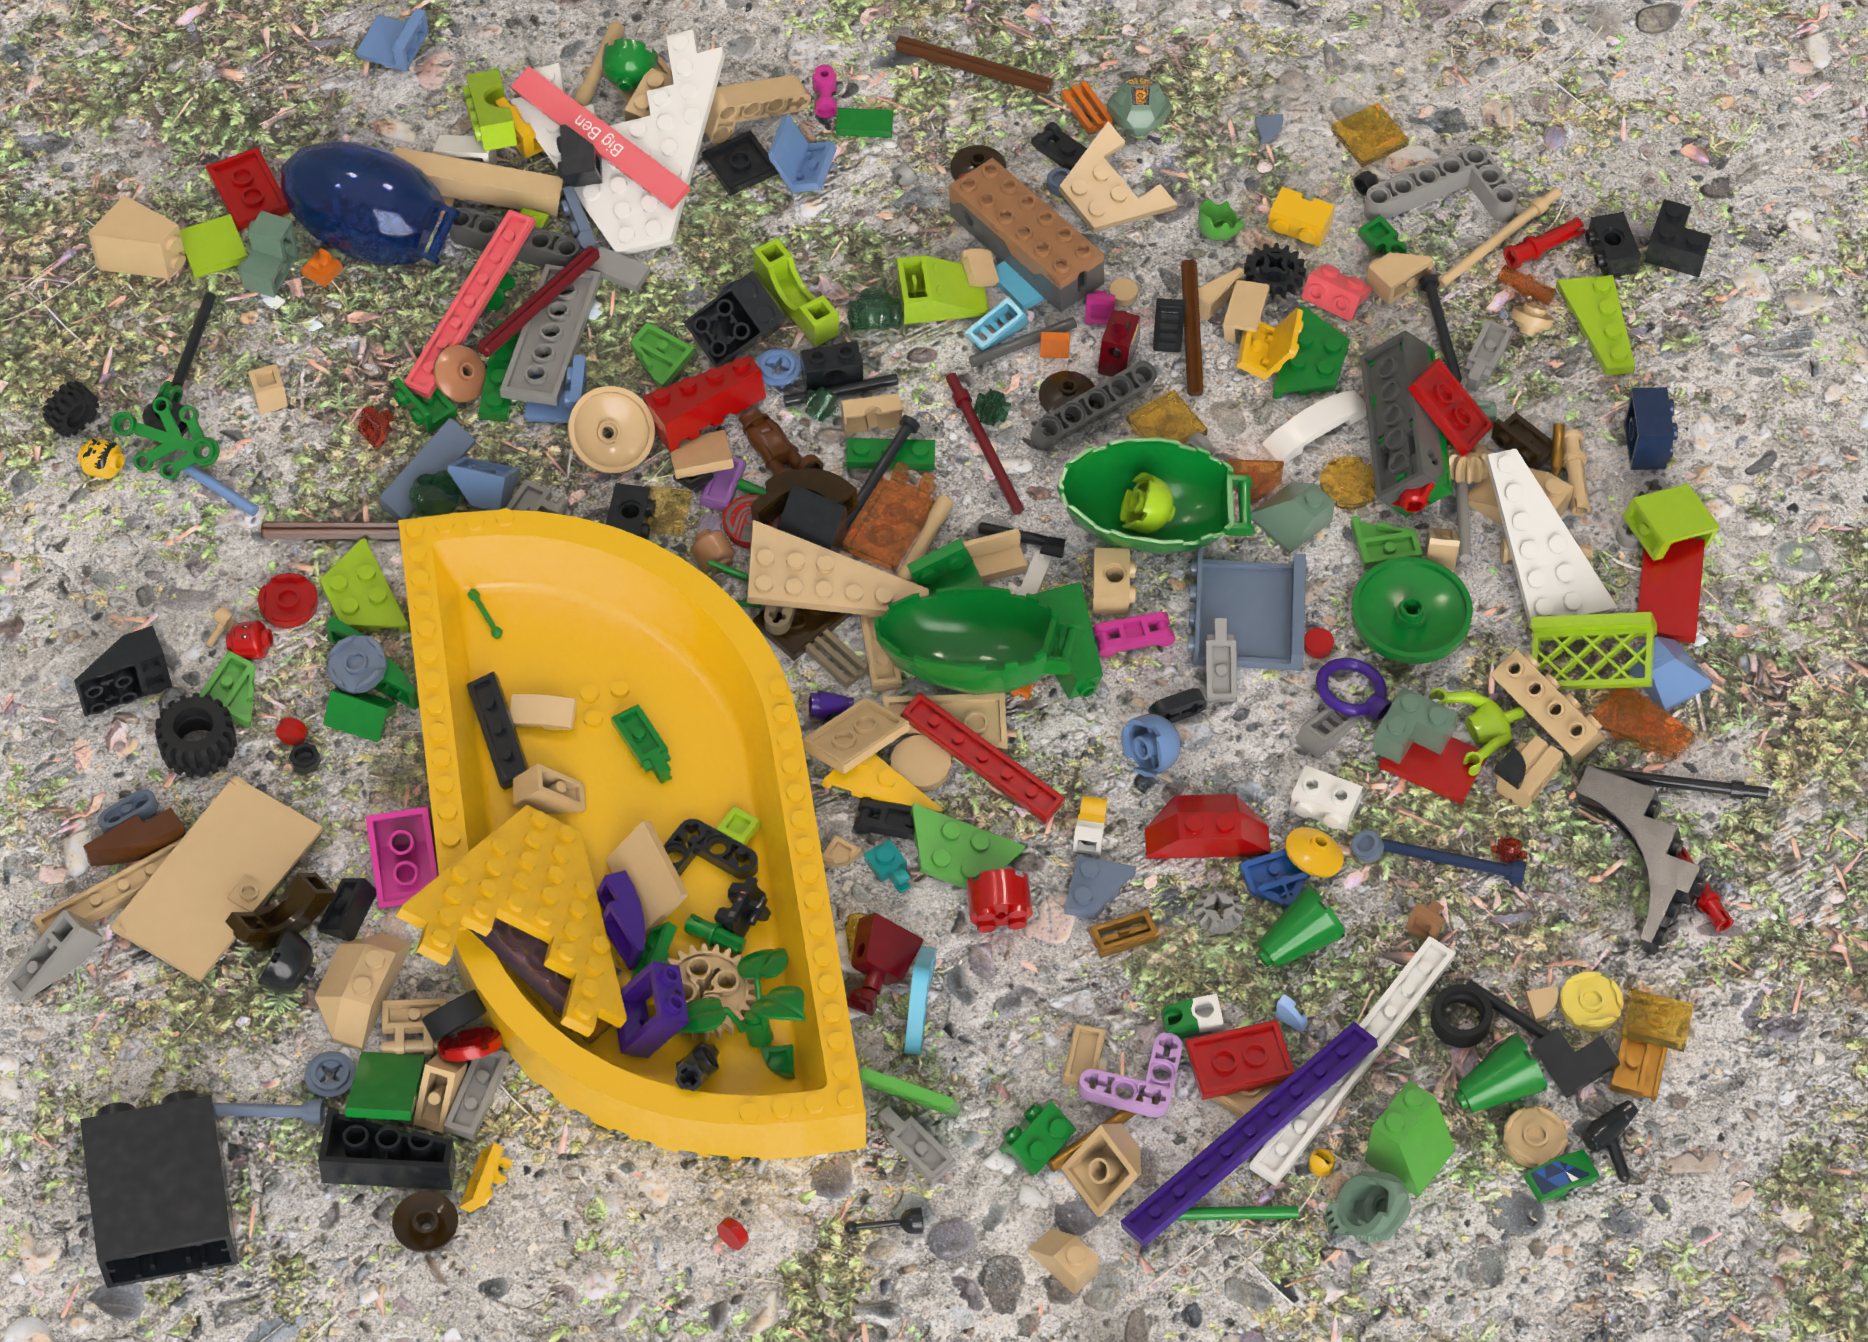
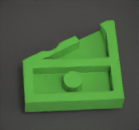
[199,651,255,729]

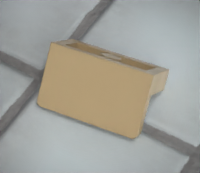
[1223,280,1270,343]
[963,528,1027,583]

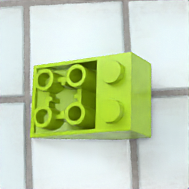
[896,255,989,324]

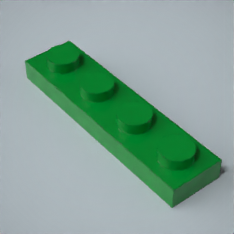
[478,320,522,422]

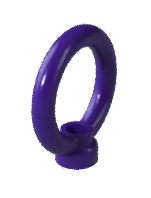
[1315,658,1392,721]

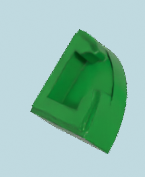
[761,1045,795,1079]

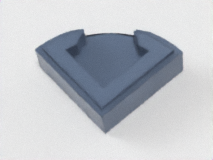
[1255,114,1283,144]

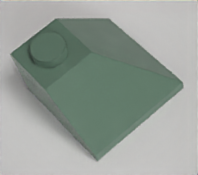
[1251,482,1335,554]

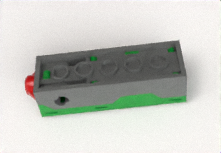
[1360,330,1453,517]

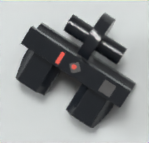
[714,876,771,938]

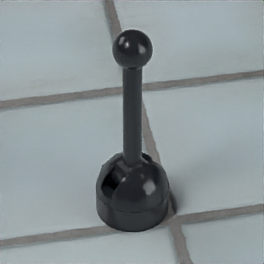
[844,1207,924,1234]

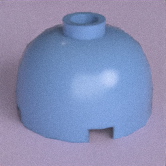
[1121,714,1180,777]

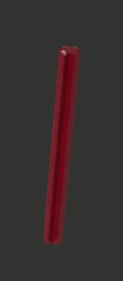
[477,245,600,357]

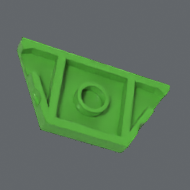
[910,803,1025,890]

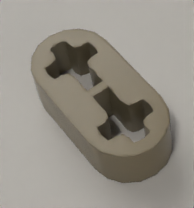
[764,605,796,635]

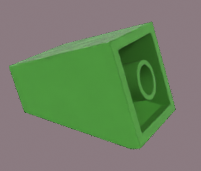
[1365,1080,1455,1197]

